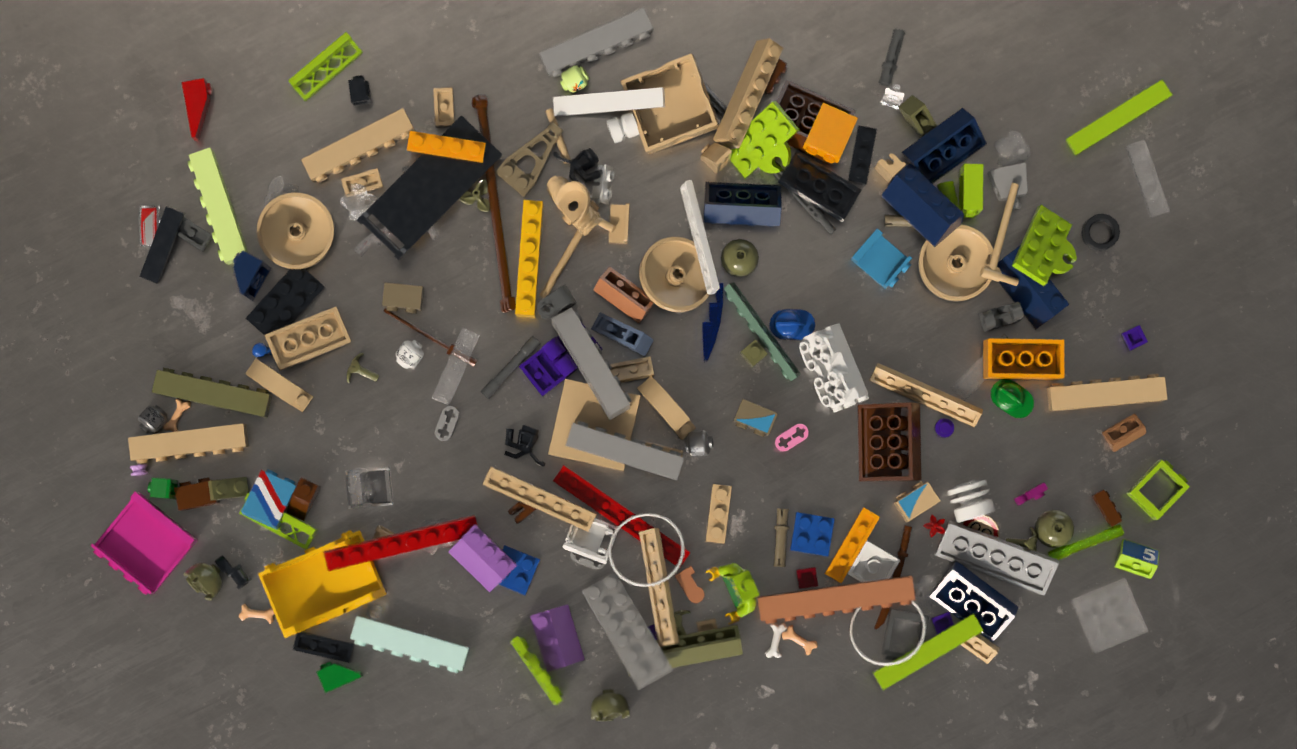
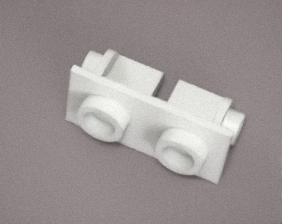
[591,164,615,206]

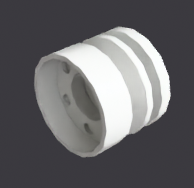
[947,480,996,523]

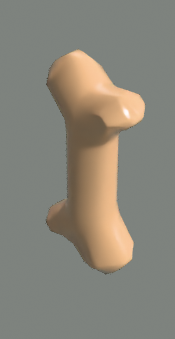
[163,398,191,432]
[239,604,275,624]
[782,625,818,655]

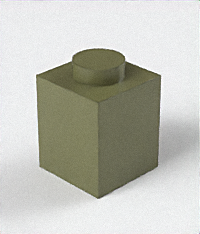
[740,339,768,368]

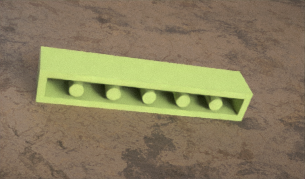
[188,148,248,265]

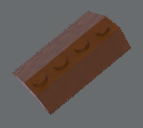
[776,80,855,164]
[858,402,922,481]

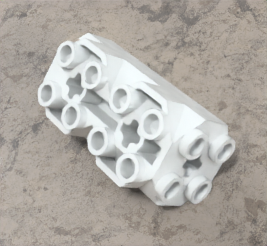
[799,323,869,413]

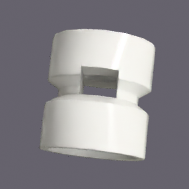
[606,112,640,144]

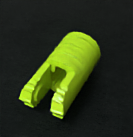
[937,181,960,210]

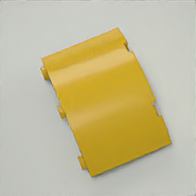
[258,530,387,638]

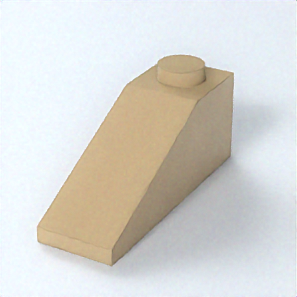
[701,142,732,175]

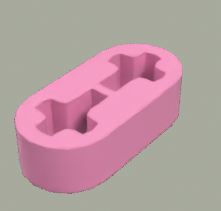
[775,424,809,452]

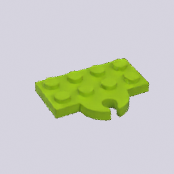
[730,100,800,178]
[1012,205,1077,286]
[510,636,563,705]

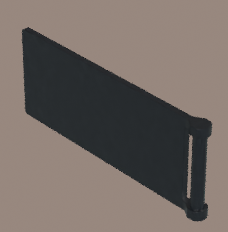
[357,116,502,260]

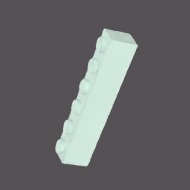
[350,616,470,673]

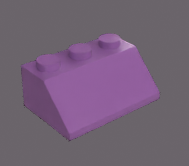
[448,524,517,592]
[530,604,585,672]

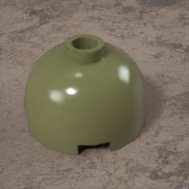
[721,239,759,278]
[1035,510,1074,548]
[183,562,222,601]
[591,689,630,721]

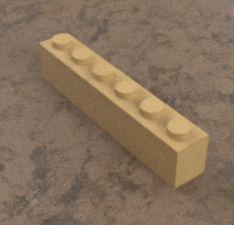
[713,38,783,149]
[301,108,415,183]
[1047,374,1167,412]
[128,423,249,464]

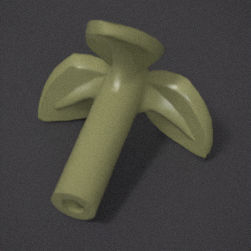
[460,179,490,212]
[346,353,379,384]
[1006,527,1037,552]
[674,610,691,636]

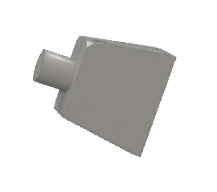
[988,162,1028,210]

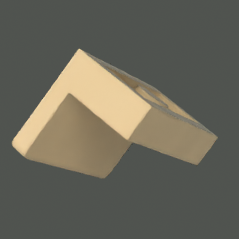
[609,203,630,244]

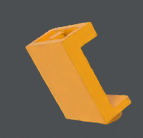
[803,103,858,163]

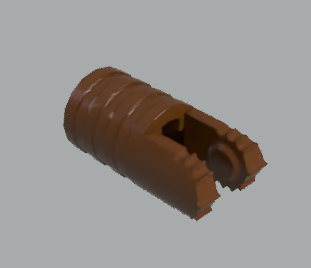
[508,501,536,524]

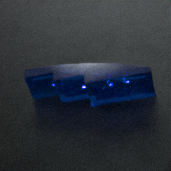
[702,283,723,362]

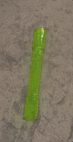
[1048,524,1124,560]

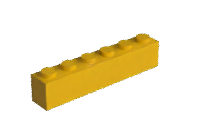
[515,200,544,318]

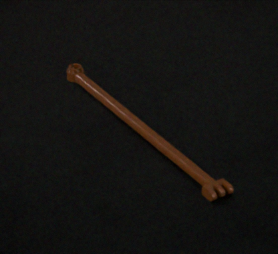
[472,95,516,313]

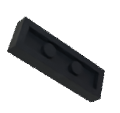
[848,125,877,185]
[293,632,354,663]

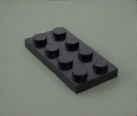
[778,150,861,222]
[246,268,326,335]

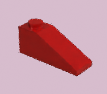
[182,78,213,141]

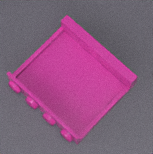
[91,491,198,595]

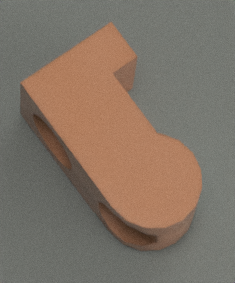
[675,566,704,603]

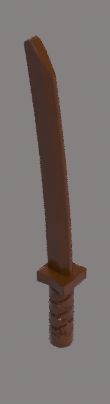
[383,308,478,367]
[874,525,912,629]

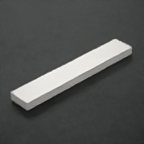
[553,87,665,117]
[680,180,720,295]

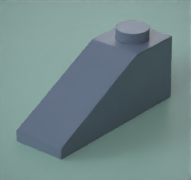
[591,312,654,356]

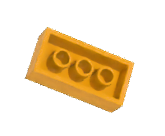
[983,338,1064,380]

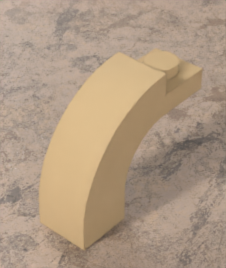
[245,358,313,412]
[637,376,696,440]

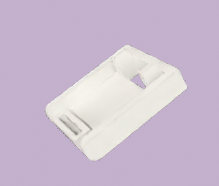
[563,518,618,564]

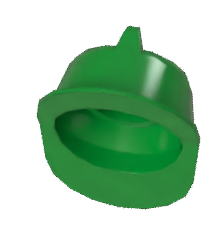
[991,379,1034,418]

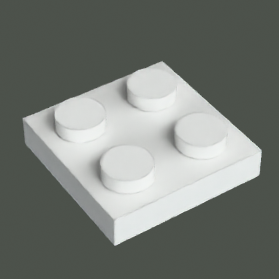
[847,540,900,582]

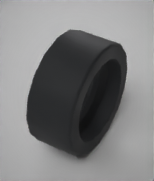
[1082,213,1120,251]

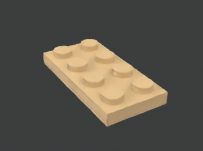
[264,307,351,371]

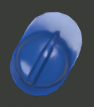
[769,309,816,340]

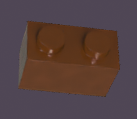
[174,477,220,511]

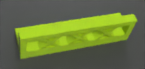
[288,32,363,101]
[239,493,318,550]

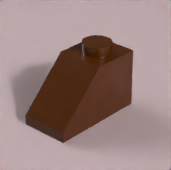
[287,477,321,521]

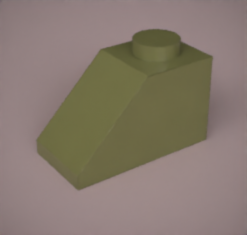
[898,95,937,138]

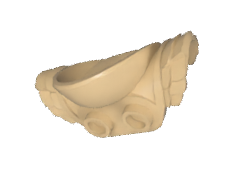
[547,175,602,236]

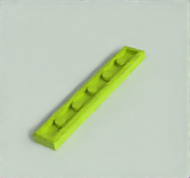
[1066,79,1172,155]
[873,614,983,690]

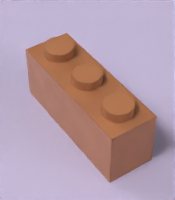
[594,266,654,324]

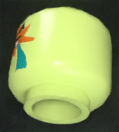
[560,65,589,93]

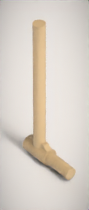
[980,183,1019,286]
[540,215,616,298]

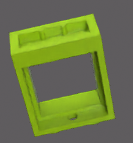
[959,164,984,219]
[1126,460,1190,520]

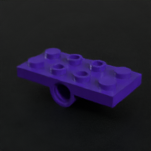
[519,322,603,397]

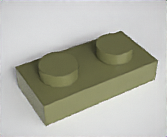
[208,477,249,501]

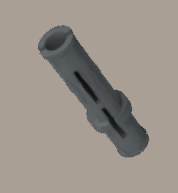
[879,29,906,87]

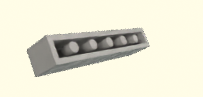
[539,8,653,77]
[552,307,631,420]
[566,421,684,481]

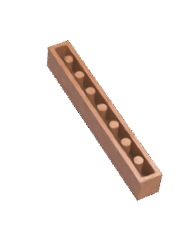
[758,575,916,624]

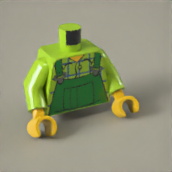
[705,563,759,624]

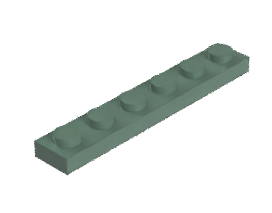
[724,282,801,381]

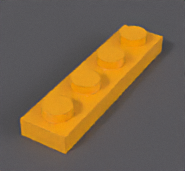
[407,131,486,163]
[824,507,880,584]

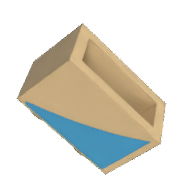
[894,481,940,522]

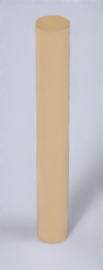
[546,108,571,164]

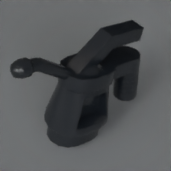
[553,148,601,183]
[504,425,545,466]

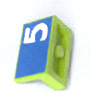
[1114,539,1159,579]

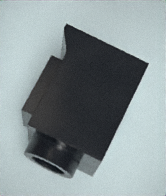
[348,75,372,106]

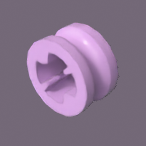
[130,464,148,476]

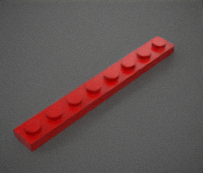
[553,465,690,568]
[323,515,477,571]

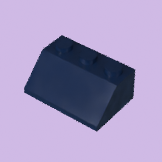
[233,250,272,301]

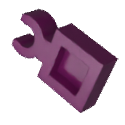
[1014,482,1048,506]

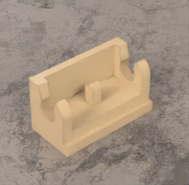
[874,153,906,183]

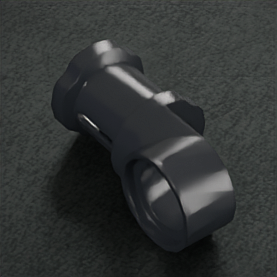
[214,555,252,590]

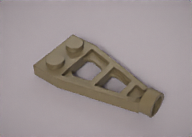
[495,121,563,197]

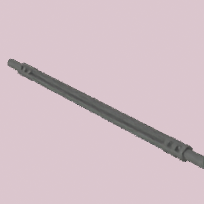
[704,83,836,234]

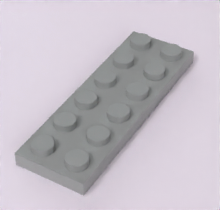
[936,520,1059,596]
[582,572,673,690]

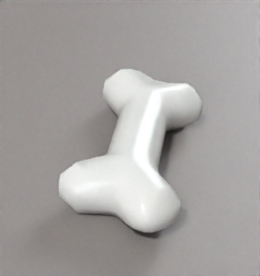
[765,623,787,658]

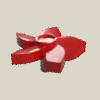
[923,514,945,537]

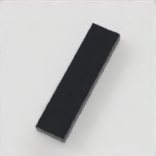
[139,206,185,284]

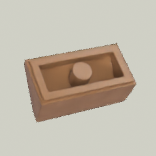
[1102,413,1146,452]

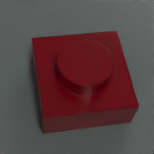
[796,567,818,589]

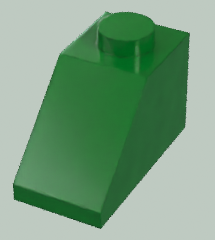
[148,478,179,499]
[316,661,363,693]

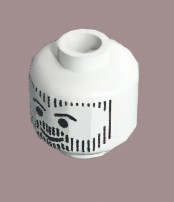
[395,340,424,369]

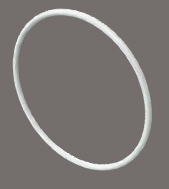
[609,513,685,586]
[850,600,926,666]

